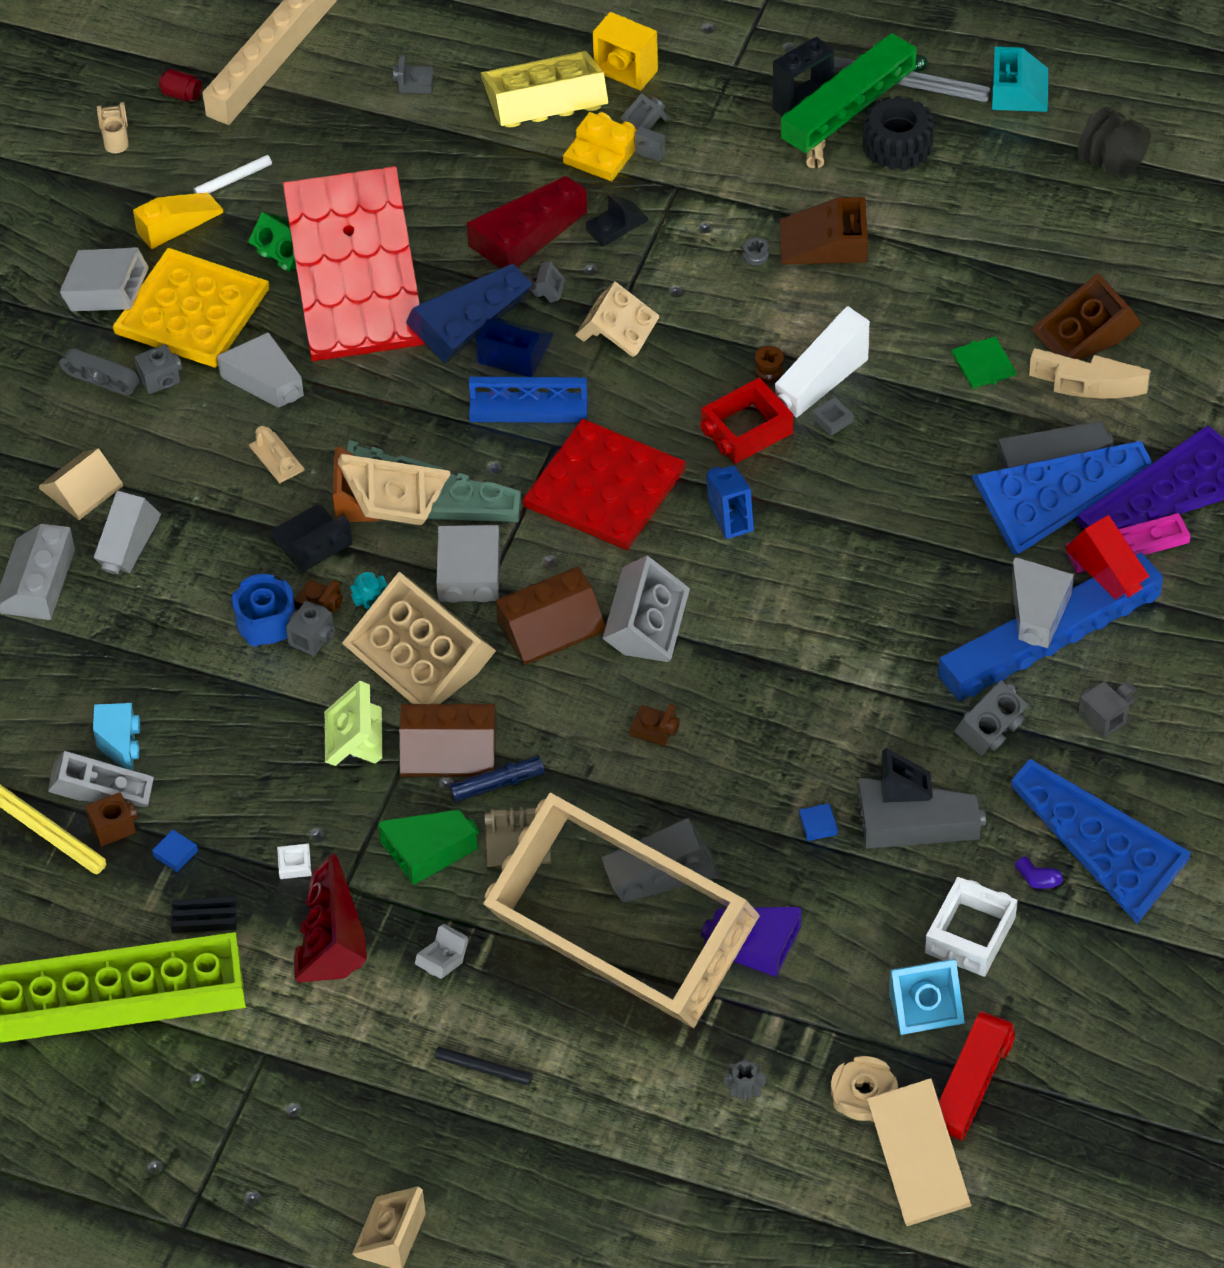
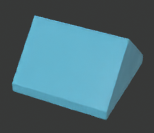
[889,958,965,1035]

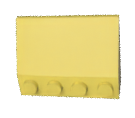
[481,51,608,128]

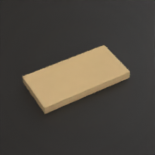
[867,1078,972,1226]

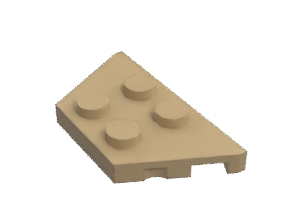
[338,454,450,525]

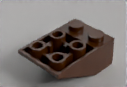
[780,197,868,264]

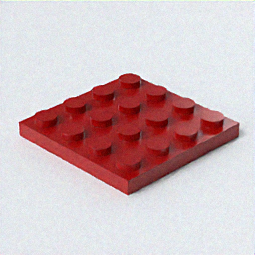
[523,418,686,551]

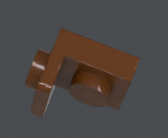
[294,579,343,612]
[630,704,680,746]

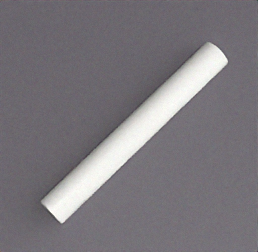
[193,155,272,194]

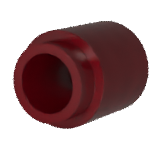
[159,68,202,102]

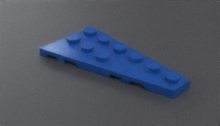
[972,441,1152,555]
[1011,759,1191,924]

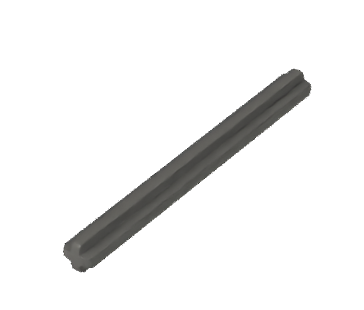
[834,56,991,102]

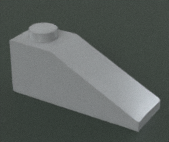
[48,751,154,807]

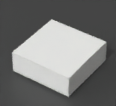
[277,843,312,879]

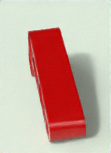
[939,1010,1016,1141]

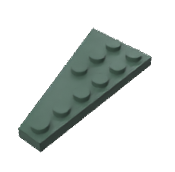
[347,440,521,522]

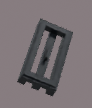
[171,896,237,933]

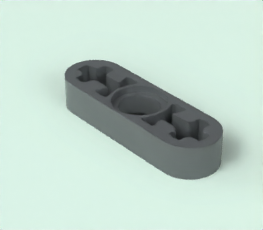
[59,348,140,395]

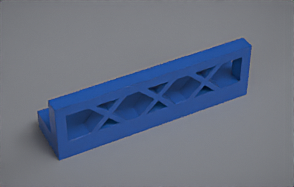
[469,377,588,423]

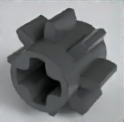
[724,1058,766,1102]

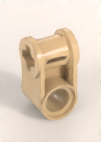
[97,102,129,153]

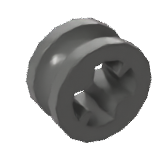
[743,237,769,266]

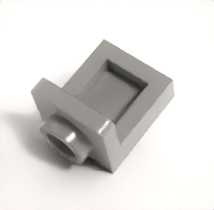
[415,924,468,979]

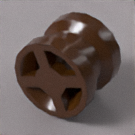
[755,346,784,383]

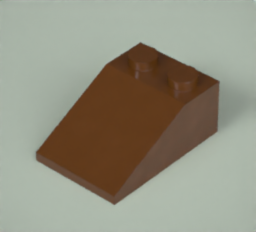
[1032,273,1142,360]

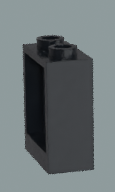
[773,36,834,117]

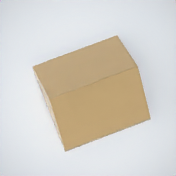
[39,448,123,520]
[352,1186,426,1268]

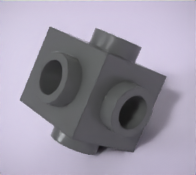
[134,344,182,395]
[286,601,335,657]

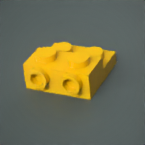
[563,112,637,182]

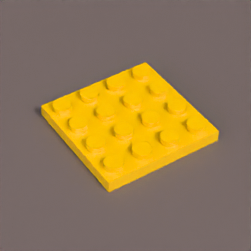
[113,248,270,368]

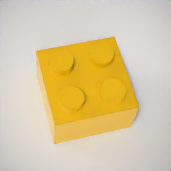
[593,12,658,91]

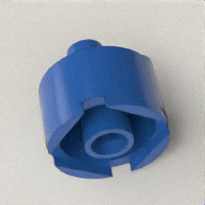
[232,574,295,646]

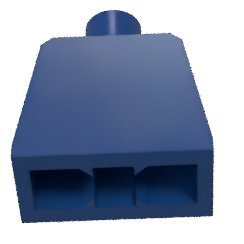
[706,466,754,539]

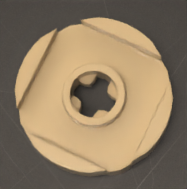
[831,1056,898,1122]

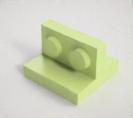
[324,681,383,766]

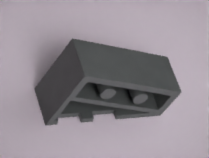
[602,818,720,903]

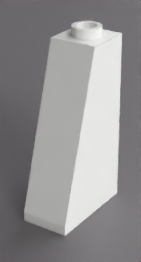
[775,306,870,418]

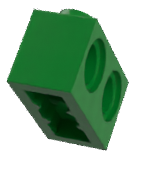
[248,212,296,272]

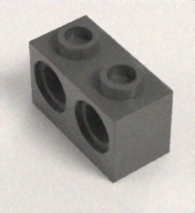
[954,680,1029,757]

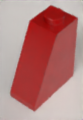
[1065,515,1149,600]

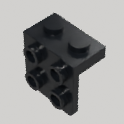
[271,505,352,572]

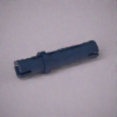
[449,755,545,803]

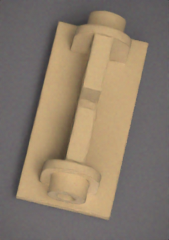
[249,426,305,484]

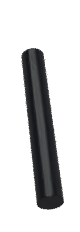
[435,1046,533,1086]

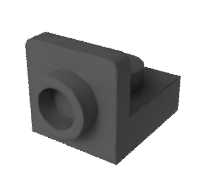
[393,55,434,94]
[620,93,669,130]

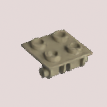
[485,807,551,867]

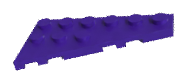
[1077,425,1224,529]

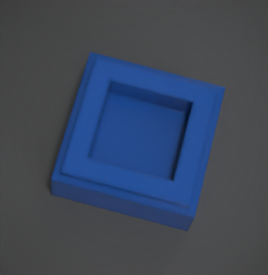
[799,803,838,841]
[152,830,198,872]

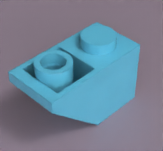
[93,703,140,771]

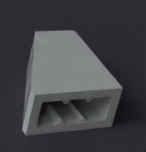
[217,333,304,408]
[94,491,161,575]
[1012,557,1074,648]

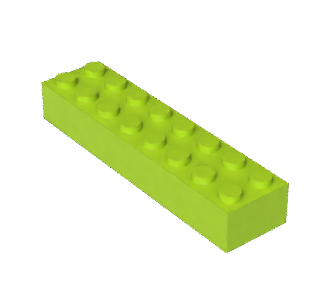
[0,932,246,1043]

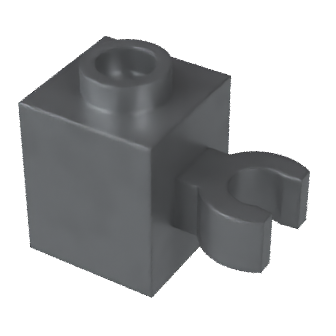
[1078,681,1137,739]

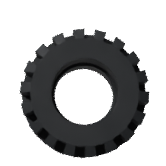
[863,96,934,170]

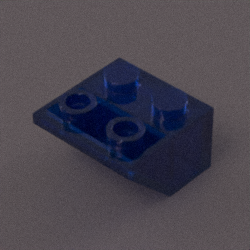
[476,318,553,377]

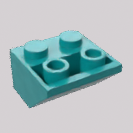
[992,47,1048,112]

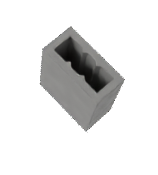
[60,247,149,311]
[436,525,500,603]

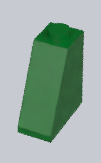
[378,810,479,885]

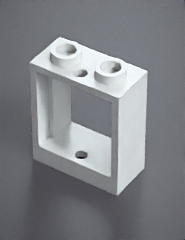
[925,877,1017,977]

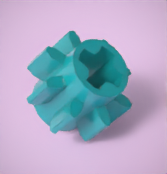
[350,572,388,610]

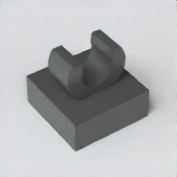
[530,261,565,303]

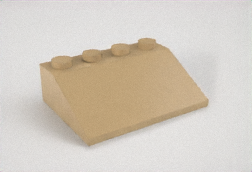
[342,572,496,704]

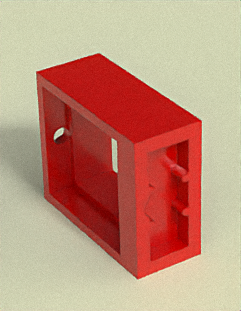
[700,377,793,464]

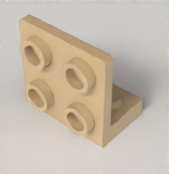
[575,282,659,357]

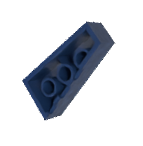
[405,264,532,364]

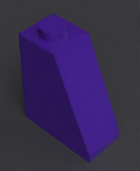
[701,907,802,977]

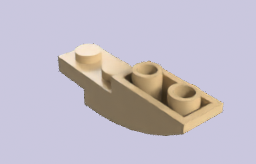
[1029,348,1151,399]

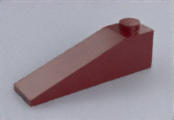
[294,853,367,983]

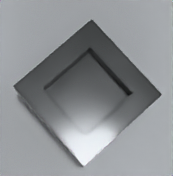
[635,126,665,162]
[812,397,854,436]

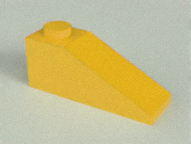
[133,192,223,250]

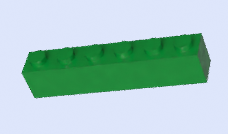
[781,33,917,154]

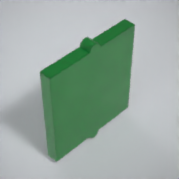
[951,336,1016,389]

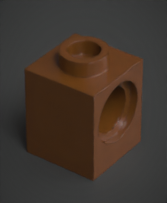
[85,792,138,847]

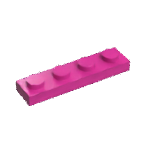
[1065,513,1191,574]

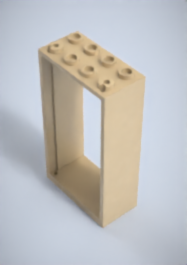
[483,793,760,1028]

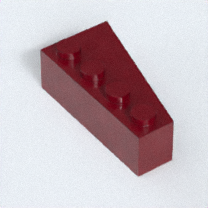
[466,176,587,269]

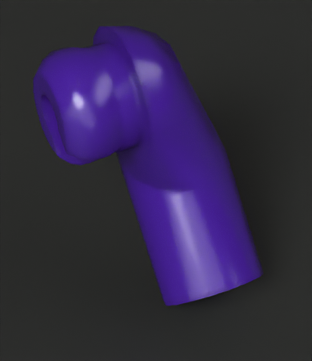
[1015,857,1063,889]

